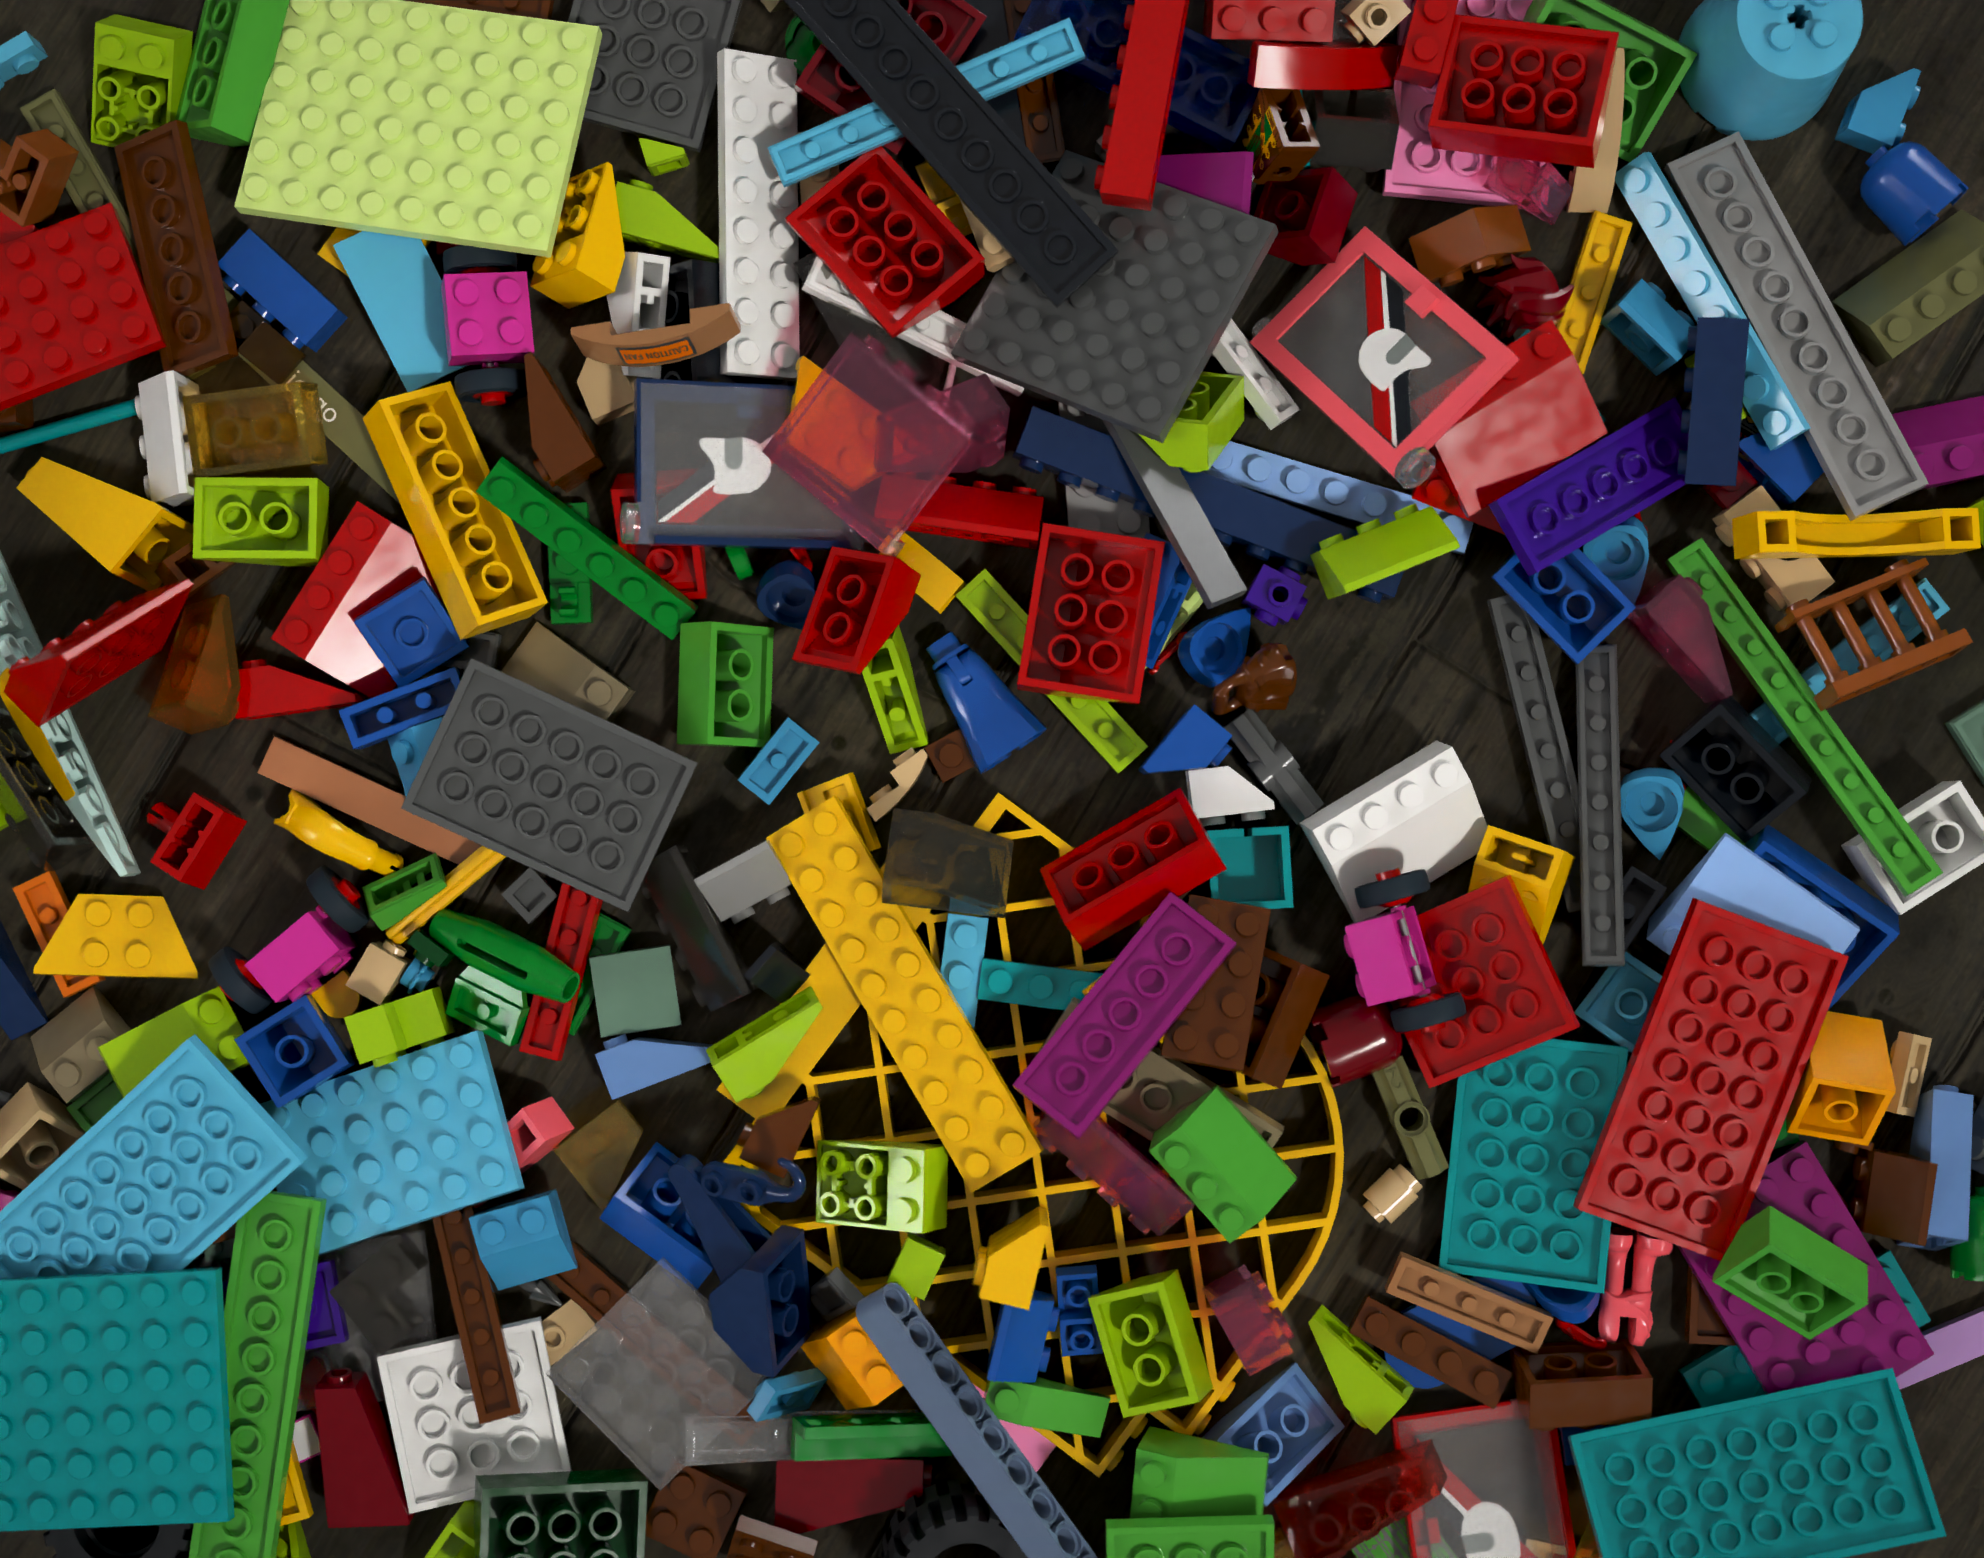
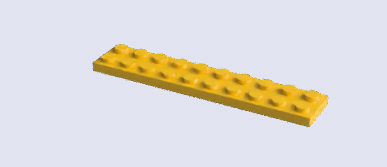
[766,796,1044,1193]

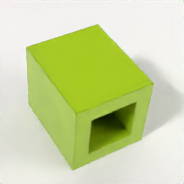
[887,1232,946,1301]

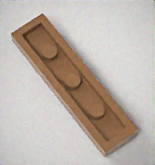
[1385,1251,1554,1354]

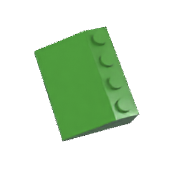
[1523,0,1697,163]
[1130,1426,1269,1519]

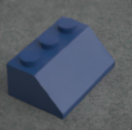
[1491,548,1636,665]
[599,1142,714,1291]

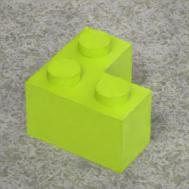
[344,986,455,1068]

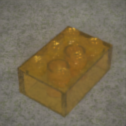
[182,382,328,478]

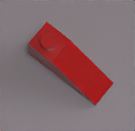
[229,659,365,721]

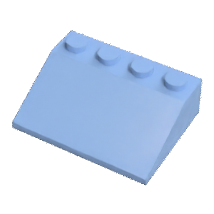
[1647,832,1860,955]

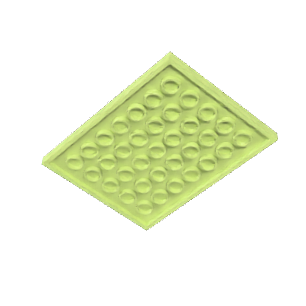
[234,0,603,258]

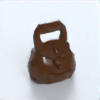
[1211,643,1297,715]

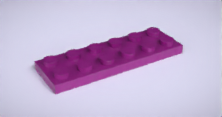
[1013,892,1236,1140]

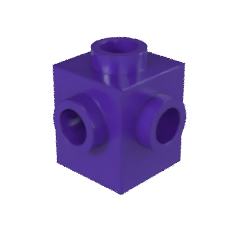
[1241,564,1308,627]

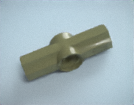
[1372,1054,1449,1181]

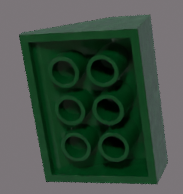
[474,1468,648,1558]

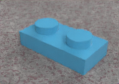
[737,716,820,805]
[747,1368,827,1422]

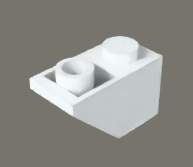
[1185,766,1275,826]

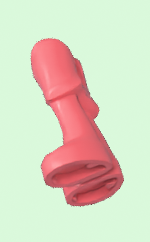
[1598,1226,1674,1347]

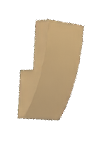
[866,748,929,822]

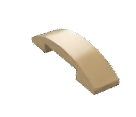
[1566,47,1625,213]

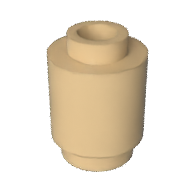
[1362,1164,1423,1224]

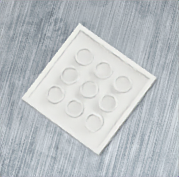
[377,1316,572,1514]

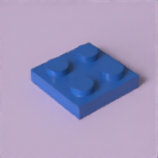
[354,576,469,688]

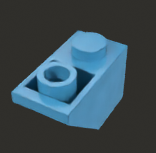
[1835,68,1921,154]

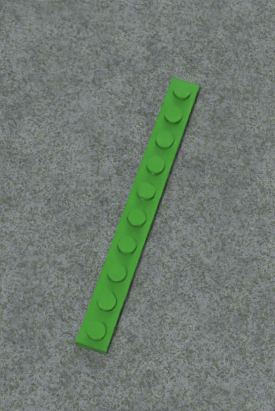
[1666,537,1943,897]

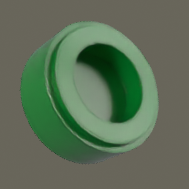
[725,547,754,580]

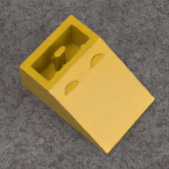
[530,162,625,309]
[1468,825,1575,944]

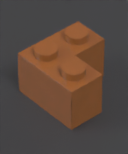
[0,128,79,227]
[1408,205,1531,288]

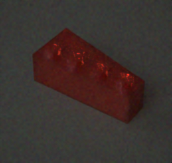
[1273,1439,1447,1558]

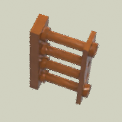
[1774,558,1973,711]

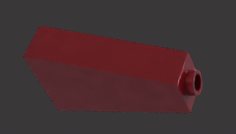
[314,1368,416,1528]
[774,1446,932,1534]

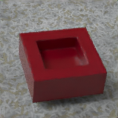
[1701,460,1757,510]

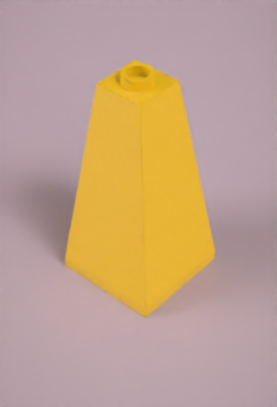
[16,457,194,591]

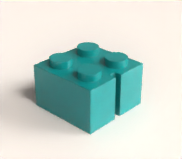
[1206,826,1294,909]

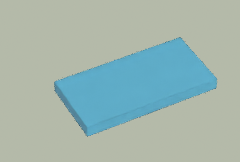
[333,231,469,392]

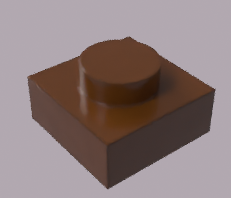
[924,729,976,783]

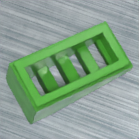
[362,853,447,931]

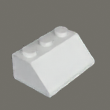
[135,370,209,508]
[1841,780,1984,915]

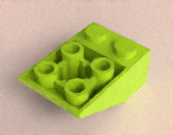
[91,14,193,147]
[816,1140,948,1234]

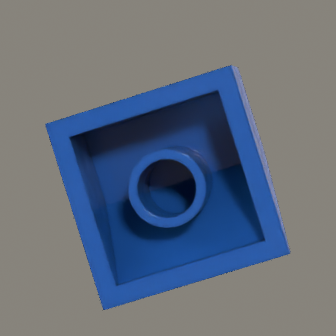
[1138,704,1233,775]
[234,995,357,1109]
[987,1290,1060,1383]

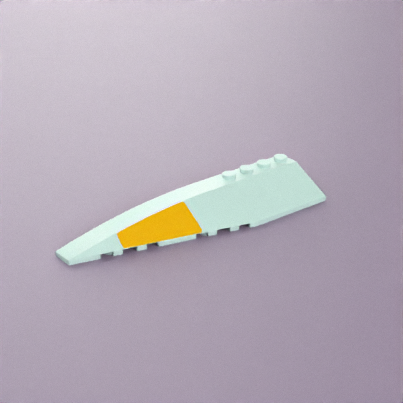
[0,551,141,877]

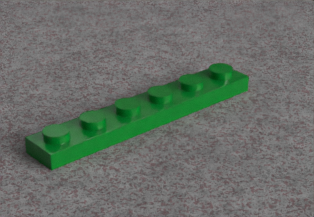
[476,456,698,640]

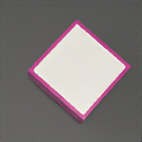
[293,1411,320,1463]

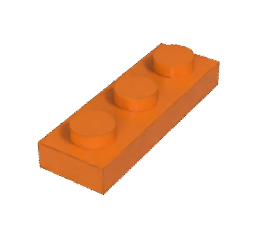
[12,871,106,998]

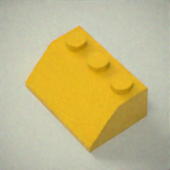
[973,1207,1049,1310]

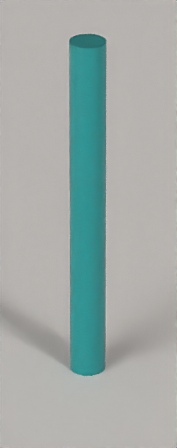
[0,399,137,454]

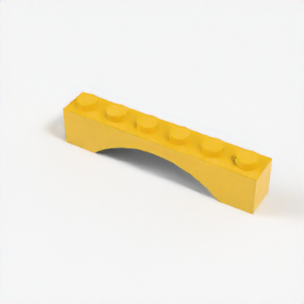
[1732,508,1981,559]

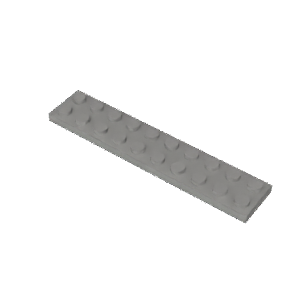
[1663,132,1928,521]

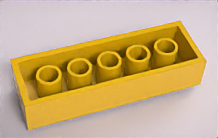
[363,381,548,640]

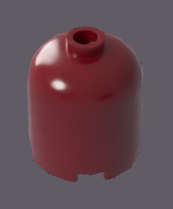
[1307,995,1406,1088]

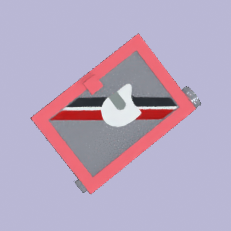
[1249,226,1519,489]

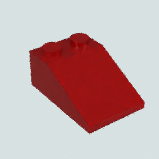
[610,469,707,600]
[792,546,921,674]

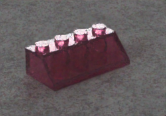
[1033,1112,1195,1237]

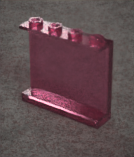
[762,333,986,557]

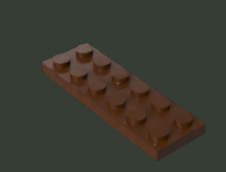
[114,120,239,377]

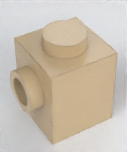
[1340,0,1411,46]

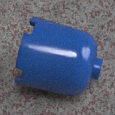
[1860,141,1969,246]

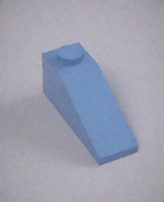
[595,1034,712,1100]

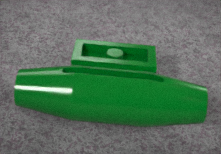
[429,908,580,1047]

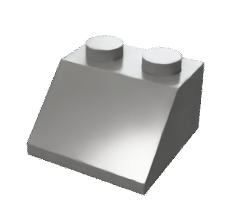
[694,840,792,924]

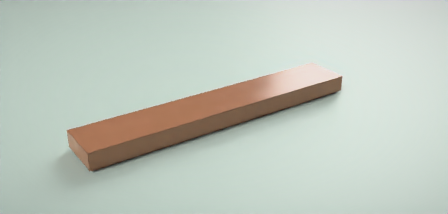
[257,736,482,865]

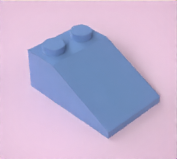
[1202,1362,1345,1507]

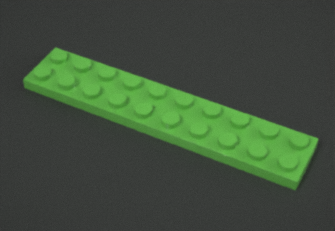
[189,1191,327,1558]

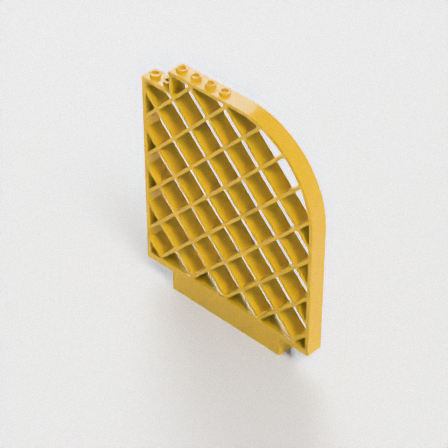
[716,792,1344,1477]

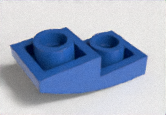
[1055,1265,1103,1357]

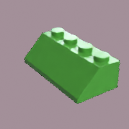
[175,0,290,147]

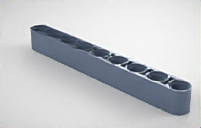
[856,1282,1098,1558]

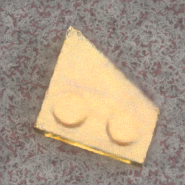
[553,1099,644,1211]

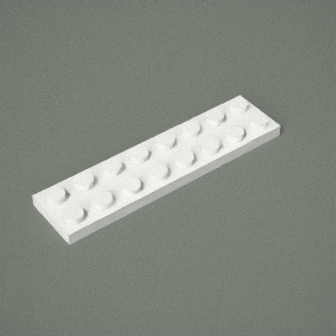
[717,48,800,381]

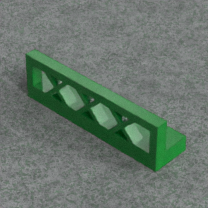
[791,1412,952,1461]

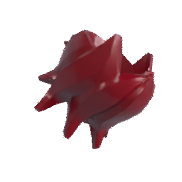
[1477,254,1575,339]

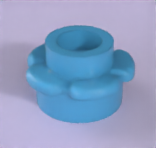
[399,958,435,994]

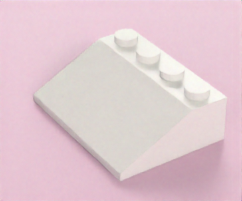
[1299,740,1488,923]

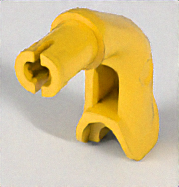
[273,789,404,876]

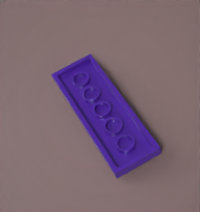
[1488,398,1689,577]

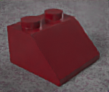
[1254,166,1358,266]

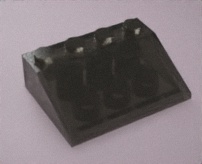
[0,708,96,871]

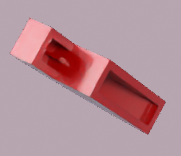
[1247,40,1401,90]

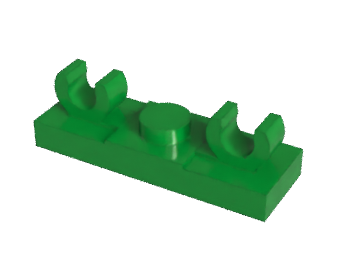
[548,502,593,625]

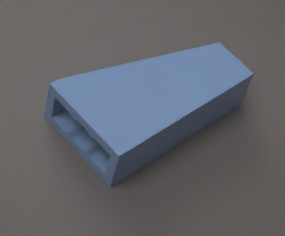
[1896,1085,1974,1251]

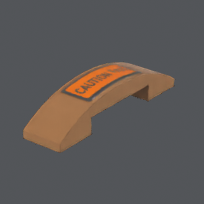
[571,303,741,367]

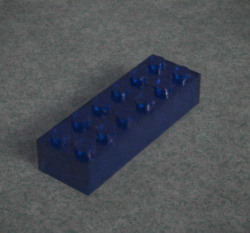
[1014,0,1260,152]

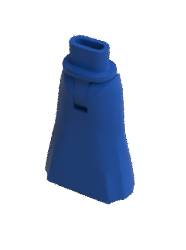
[926,632,1047,774]

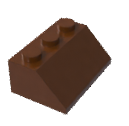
[1242,948,1330,1089]
[1510,1338,1653,1431]

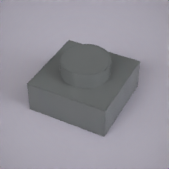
[501,867,559,924]

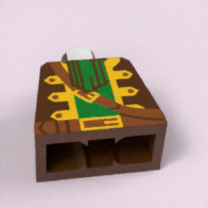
[1242,88,1320,184]

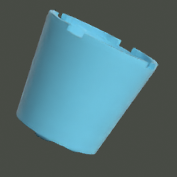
[1679,0,1863,141]

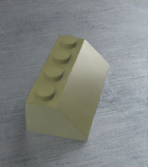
[1831,209,1984,367]

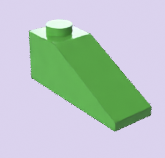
[983,1377,1111,1438]

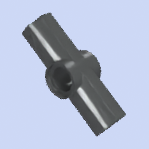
[1223,709,1324,824]

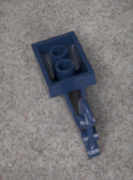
[668,1155,814,1378]

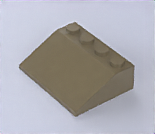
[501,622,636,723]

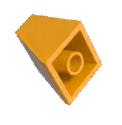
[1786,1011,1896,1146]
[801,1307,903,1410]

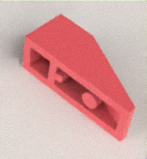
[474,1096,575,1208]

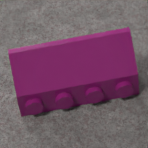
[1892,395,1984,491]

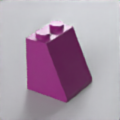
[1156,151,1254,214]

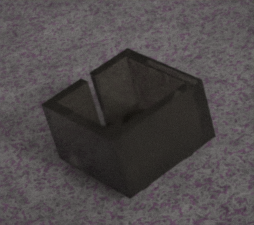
[1309,88,1399,172]

